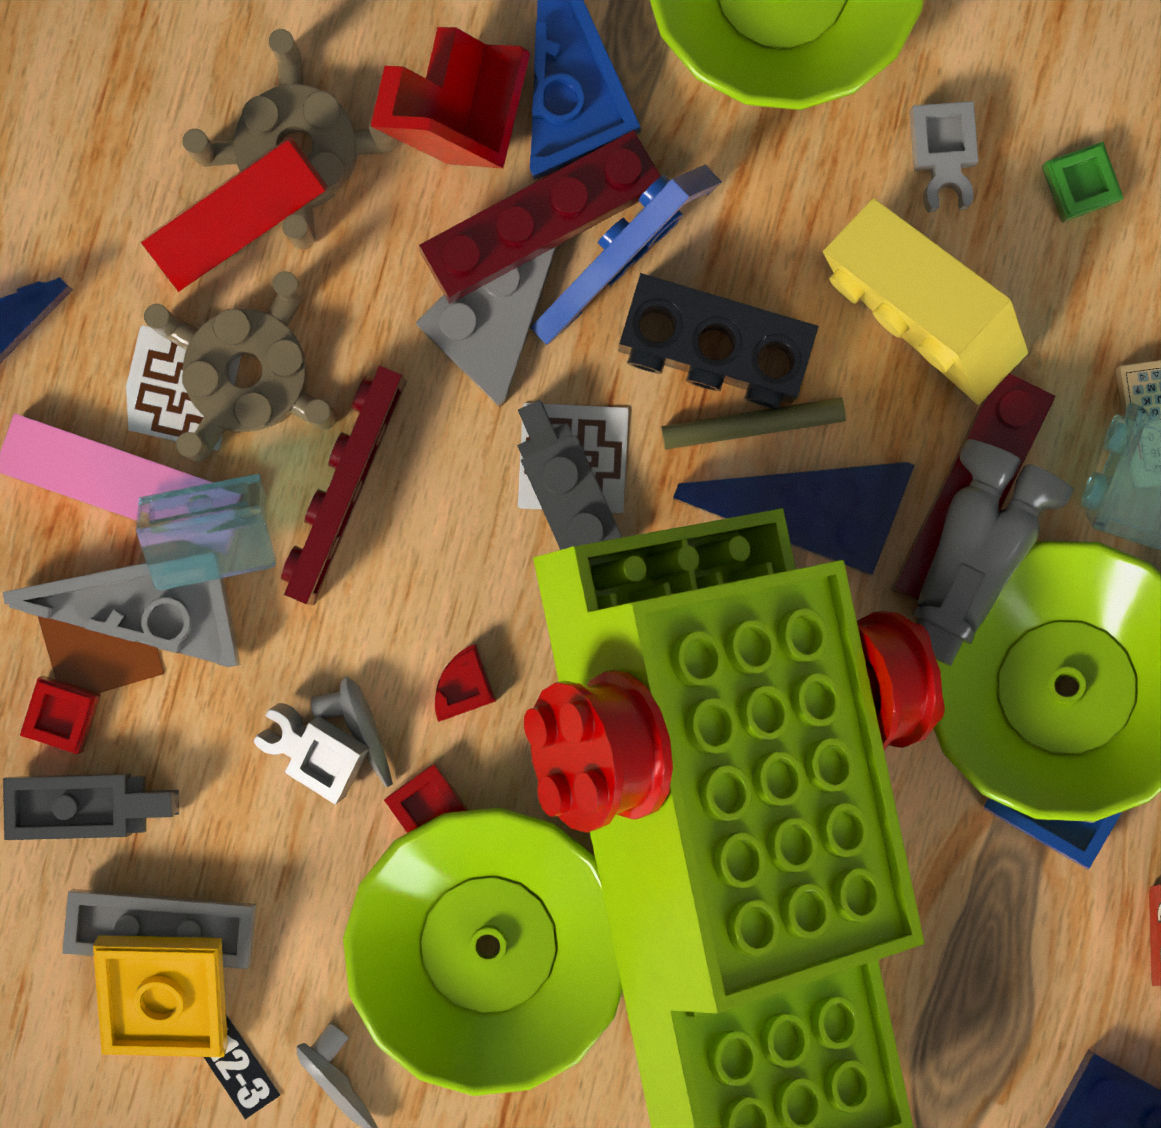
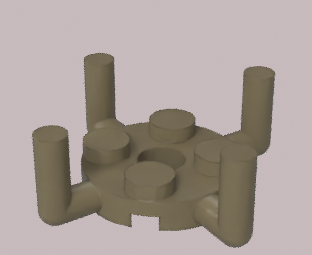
[182,29,399,249]
[144,271,336,462]

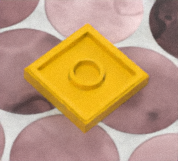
[93,935,228,1057]

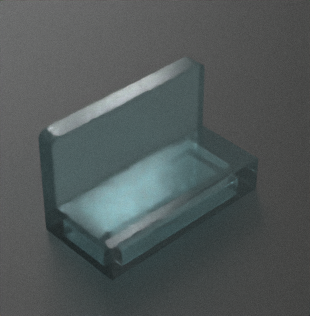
[136,473,276,590]

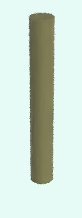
[661,397,846,450]

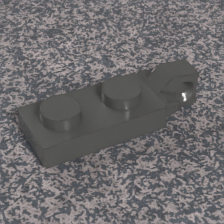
[517,400,622,550]
[3,773,179,840]

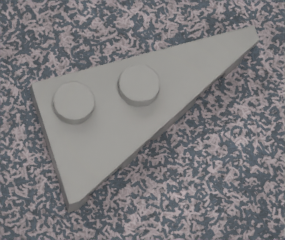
[416,247,556,408]
[2,549,241,667]

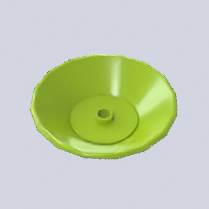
[650,0,923,110]
[933,541,1161,822]
[343,807,623,1096]

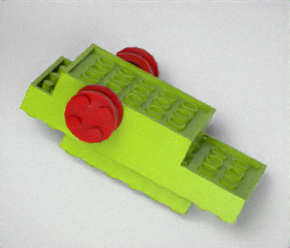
[524,508,945,1128]

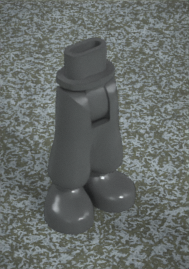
[911,439,1073,666]

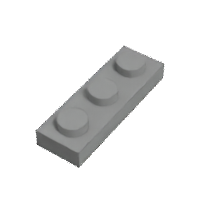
[62,889,256,969]

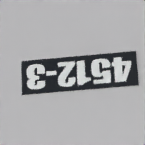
[204,1014,280,1119]

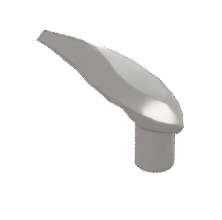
[311,676,393,787]
[297,1023,378,1128]

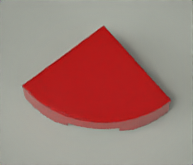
[435,644,496,722]

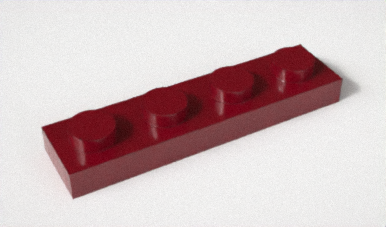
[419,130,661,304]
[281,365,407,605]
[891,373,1056,602]

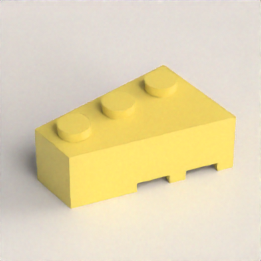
[823,198,1029,406]

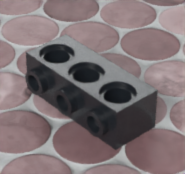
[618,273,819,409]

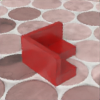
[370,27,530,169]

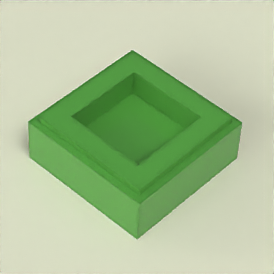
[1042,142,1124,223]

